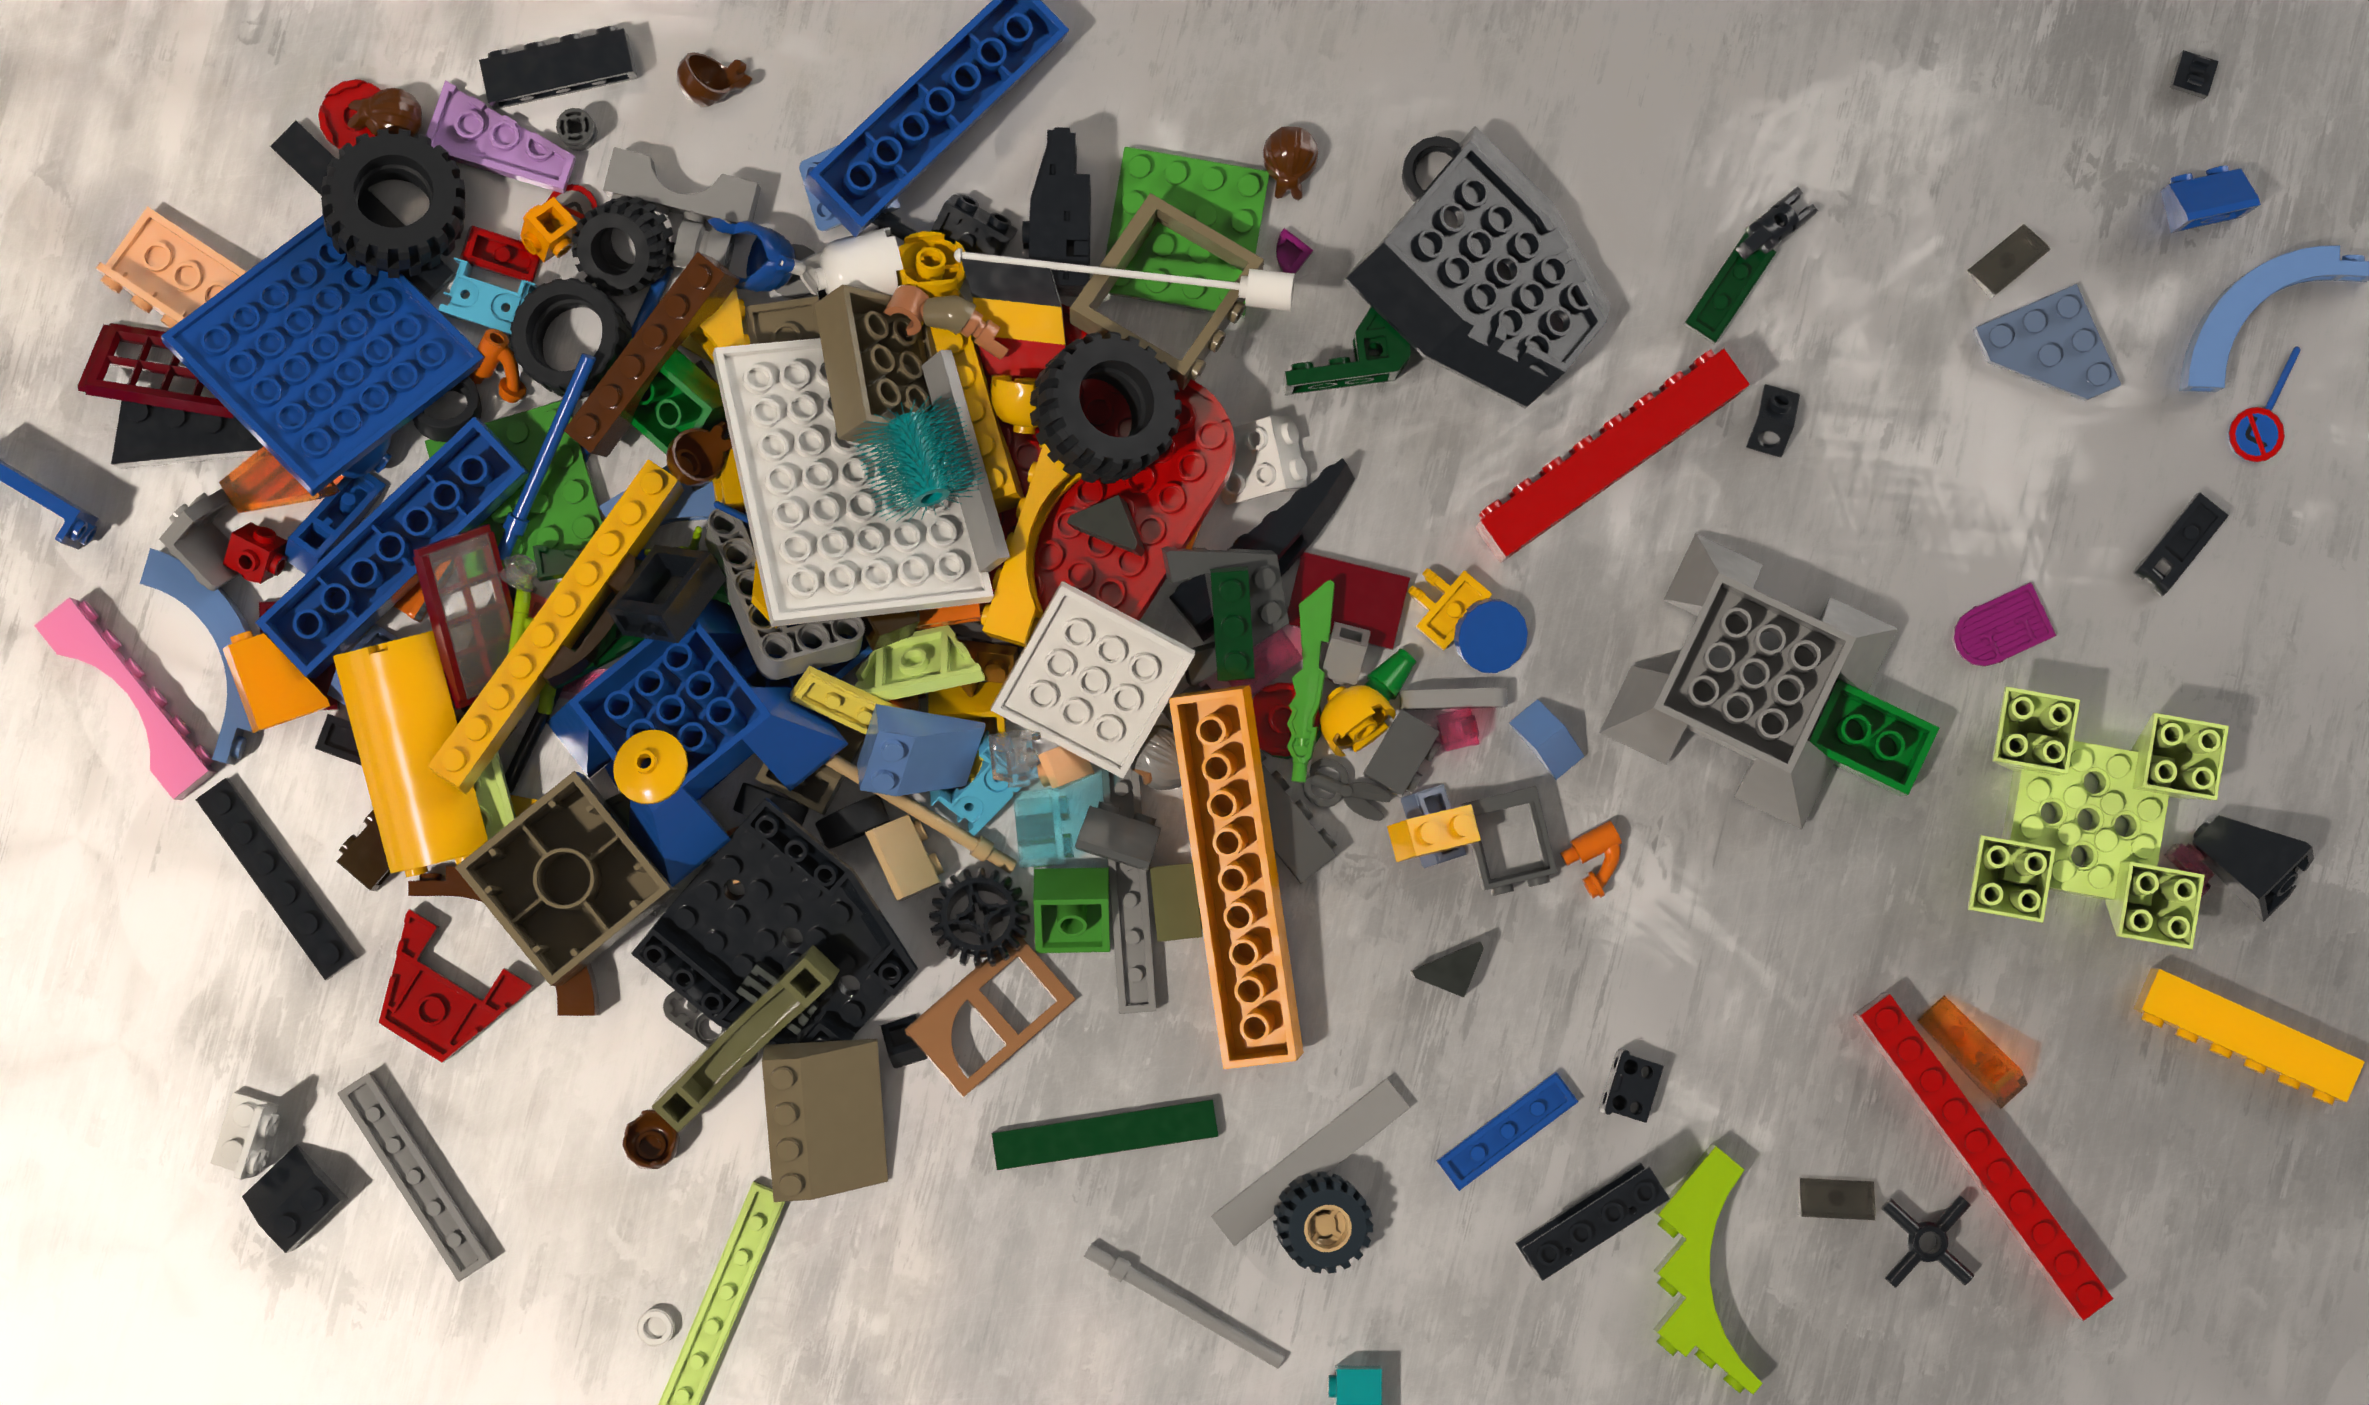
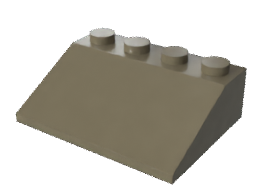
[814,285,942,445]
[762,1038,888,1202]

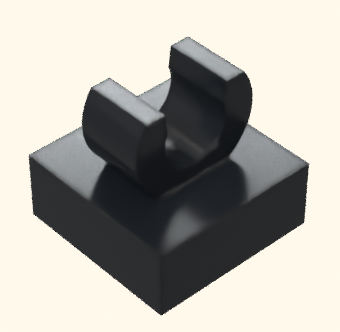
[2170,50,2219,99]

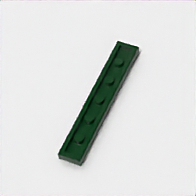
[991,1099,1219,1170]

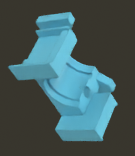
[438,257,538,337]
[930,730,1029,836]

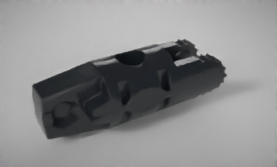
[1736,187,1818,260]

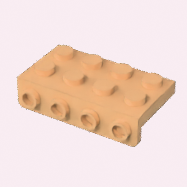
[96,206,246,329]

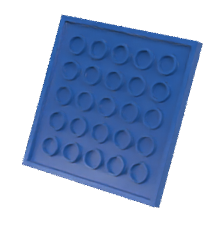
[161,215,484,496]

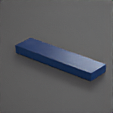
[1436,1072,1578,1191]

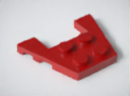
[379,909,534,1063]

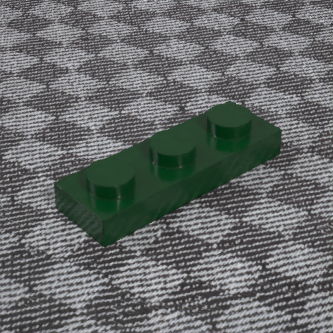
[1210,566,1255,681]

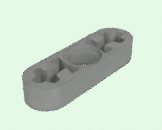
[1399,688,1507,710]

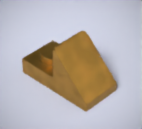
[958,639,1019,697]

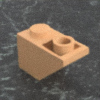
[1034,746,1095,792]

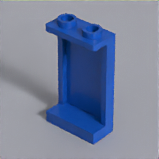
[0,460,99,550]

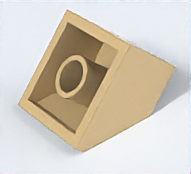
[865,814,944,901]

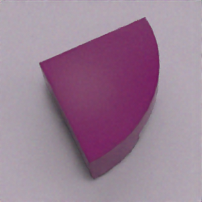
[1276,228,1313,274]

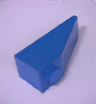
[285,473,386,575]

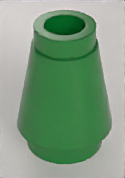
[1364,649,1416,701]

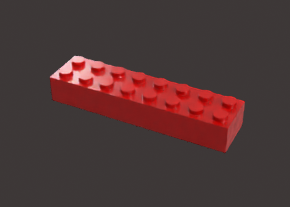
[1475,349,1750,563]

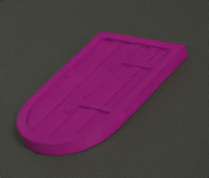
[1953,582,2056,667]

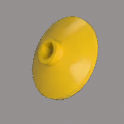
[613,730,688,804]

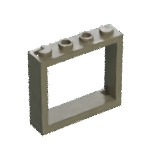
[1070,193,1264,390]

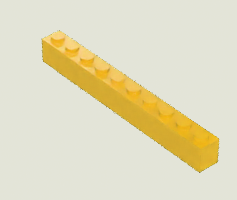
[428,459,684,795]

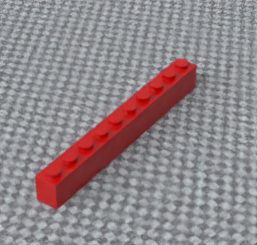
[1853,993,2114,1321]

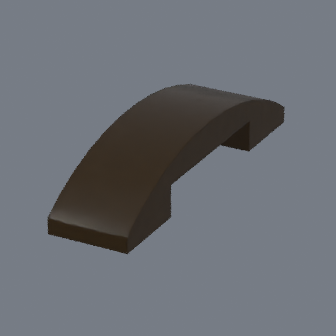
[541,553,639,687]

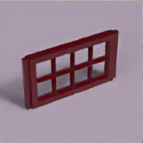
[78,323,234,419]

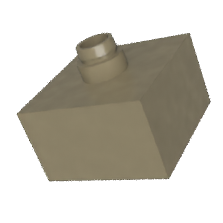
[455,771,679,986]

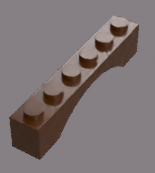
[563,252,740,457]

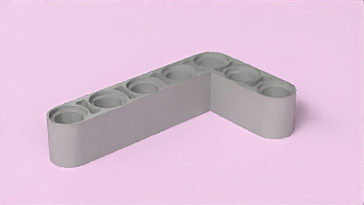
[705,509,865,680]

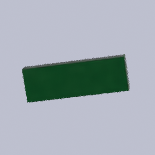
[1684,232,1776,344]

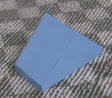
[1509,699,1585,780]

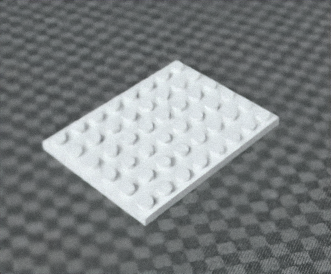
[712,338,994,627]

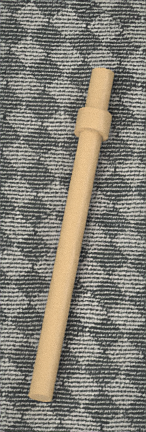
[825,754,1017,874]

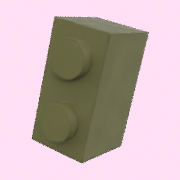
[1150,863,1203,942]

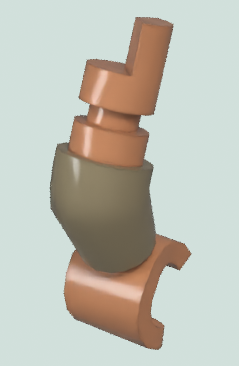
[884,285,1009,360]

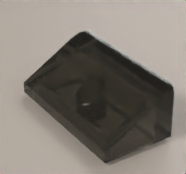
[1967,224,2051,299]
[1797,1178,1876,1220]

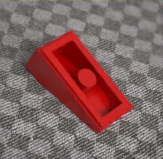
[460,225,540,283]

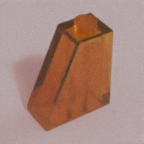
[219,446,339,513]

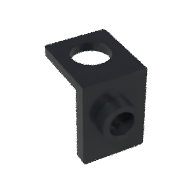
[1746,384,1800,458]

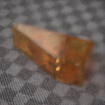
[1917,995,2028,1109]

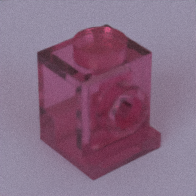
[1434,708,1479,753]

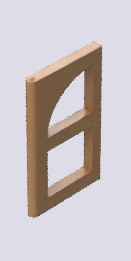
[904,936,1076,1098]

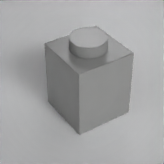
[1322,622,1371,685]

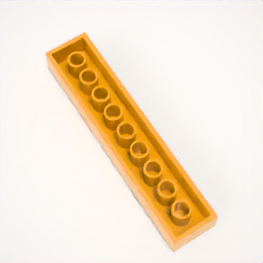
[1169,685,1304,1069]

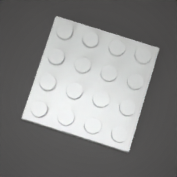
[991,581,1195,779]

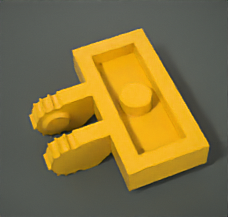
[1407,568,1492,651]

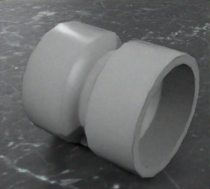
[673,220,735,270]

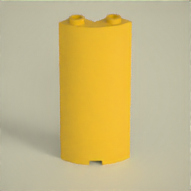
[333,631,488,878]

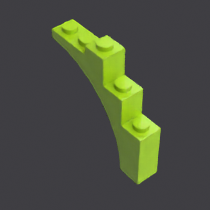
[1653,1144,1763,1395]

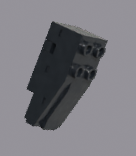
[1022,127,1091,297]

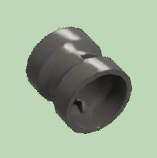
[556,108,598,151]

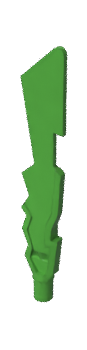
[1287,580,1335,783]

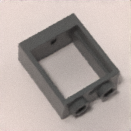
[1461,786,1558,896]

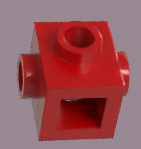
[223,522,287,584]

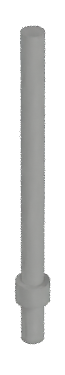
[1084,1244,1285,1369]

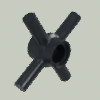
[1881,1195,1974,1288]

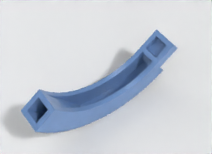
[2179,245,2369,393]
[140,548,259,765]

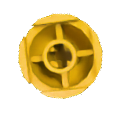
[896,231,966,298]
[991,375,1038,434]
[1320,685,1396,757]

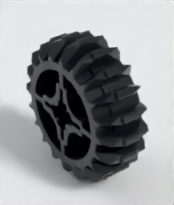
[929,867,1030,968]

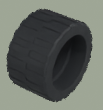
[510,278,633,399]

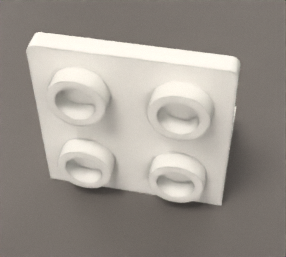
[210,1092,281,1180]

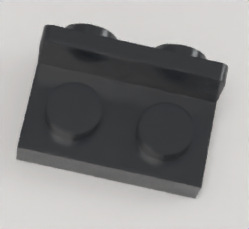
[931,194,1018,256]

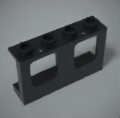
[1515,1162,1670,1281]

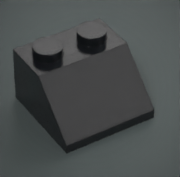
[242,1144,348,1253]

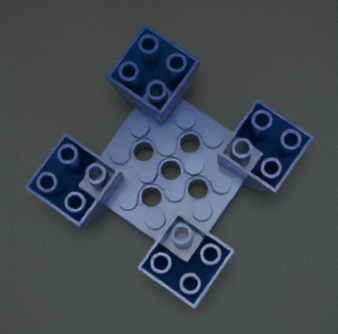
[547,599,848,887]

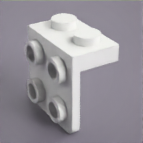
[1221,416,1308,505]

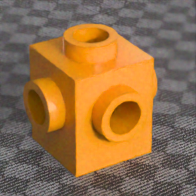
[520,197,577,262]

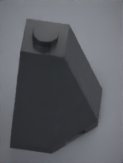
[2192,815,2314,922]

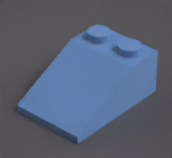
[857,704,985,796]

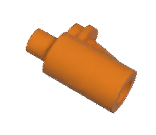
[469,329,526,403]
[1560,820,1622,899]

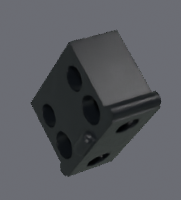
[1599,1049,1664,1123]

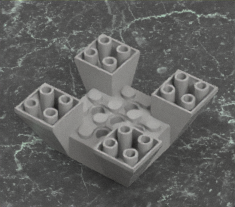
[1599,533,1898,830]

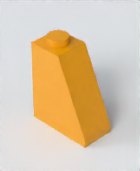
[223,630,330,733]

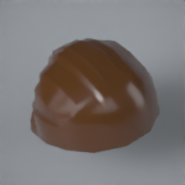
[677,52,752,107]
[347,88,422,137]
[1263,127,1318,201]
[666,421,732,486]

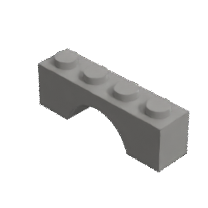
[603,147,761,234]

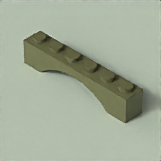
[651,945,840,1133]

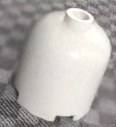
[814,227,905,296]

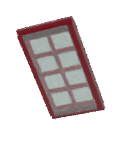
[413,524,514,709]

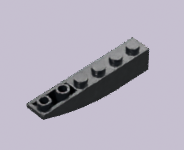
[1169,458,1355,642]

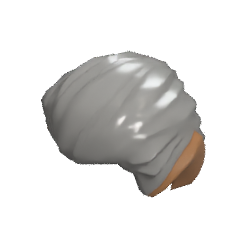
[1132,725,1181,790]

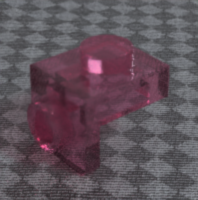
[2164,843,2215,897]

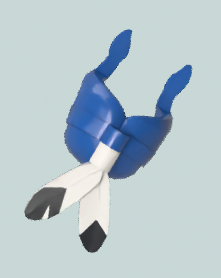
[708,218,827,300]

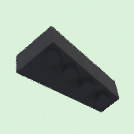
[111,401,272,469]

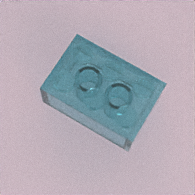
[1013,788,1074,870]

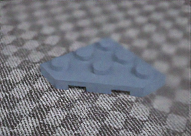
[1973,284,2121,401]

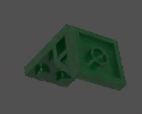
[1283,307,1411,396]

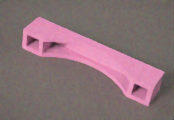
[34,598,217,801]

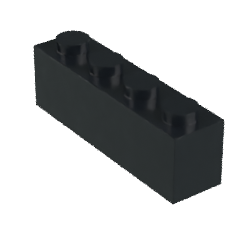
[479,26,638,110]

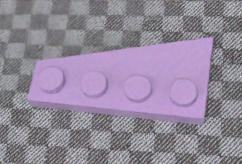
[426,80,576,194]

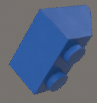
[2161,165,2261,233]

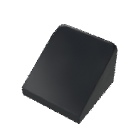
[880,1014,928,1068]

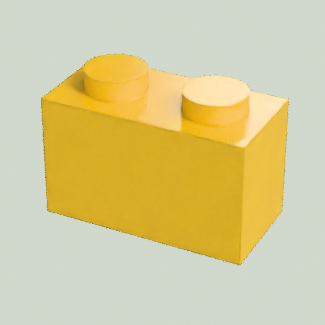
[1387,804,1481,862]

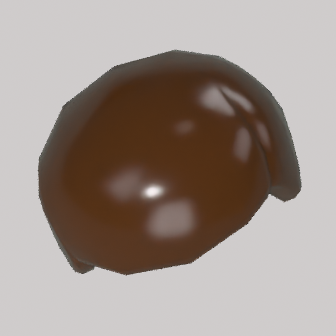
[622,1110,680,1169]

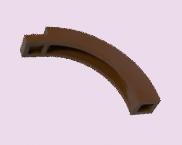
[408,866,600,1016]

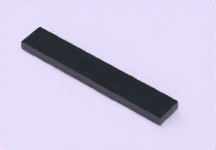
[270,120,456,301]

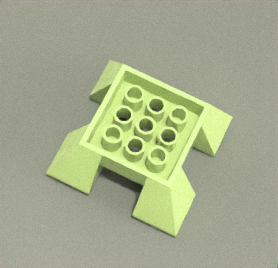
[1967,687,2229,949]

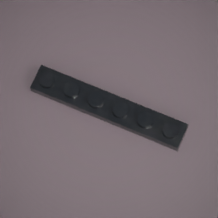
[195,778,358,980]

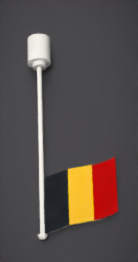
[954,248,1295,379]

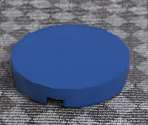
[1454,599,1528,673]

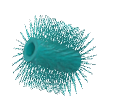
[853,396,985,522]

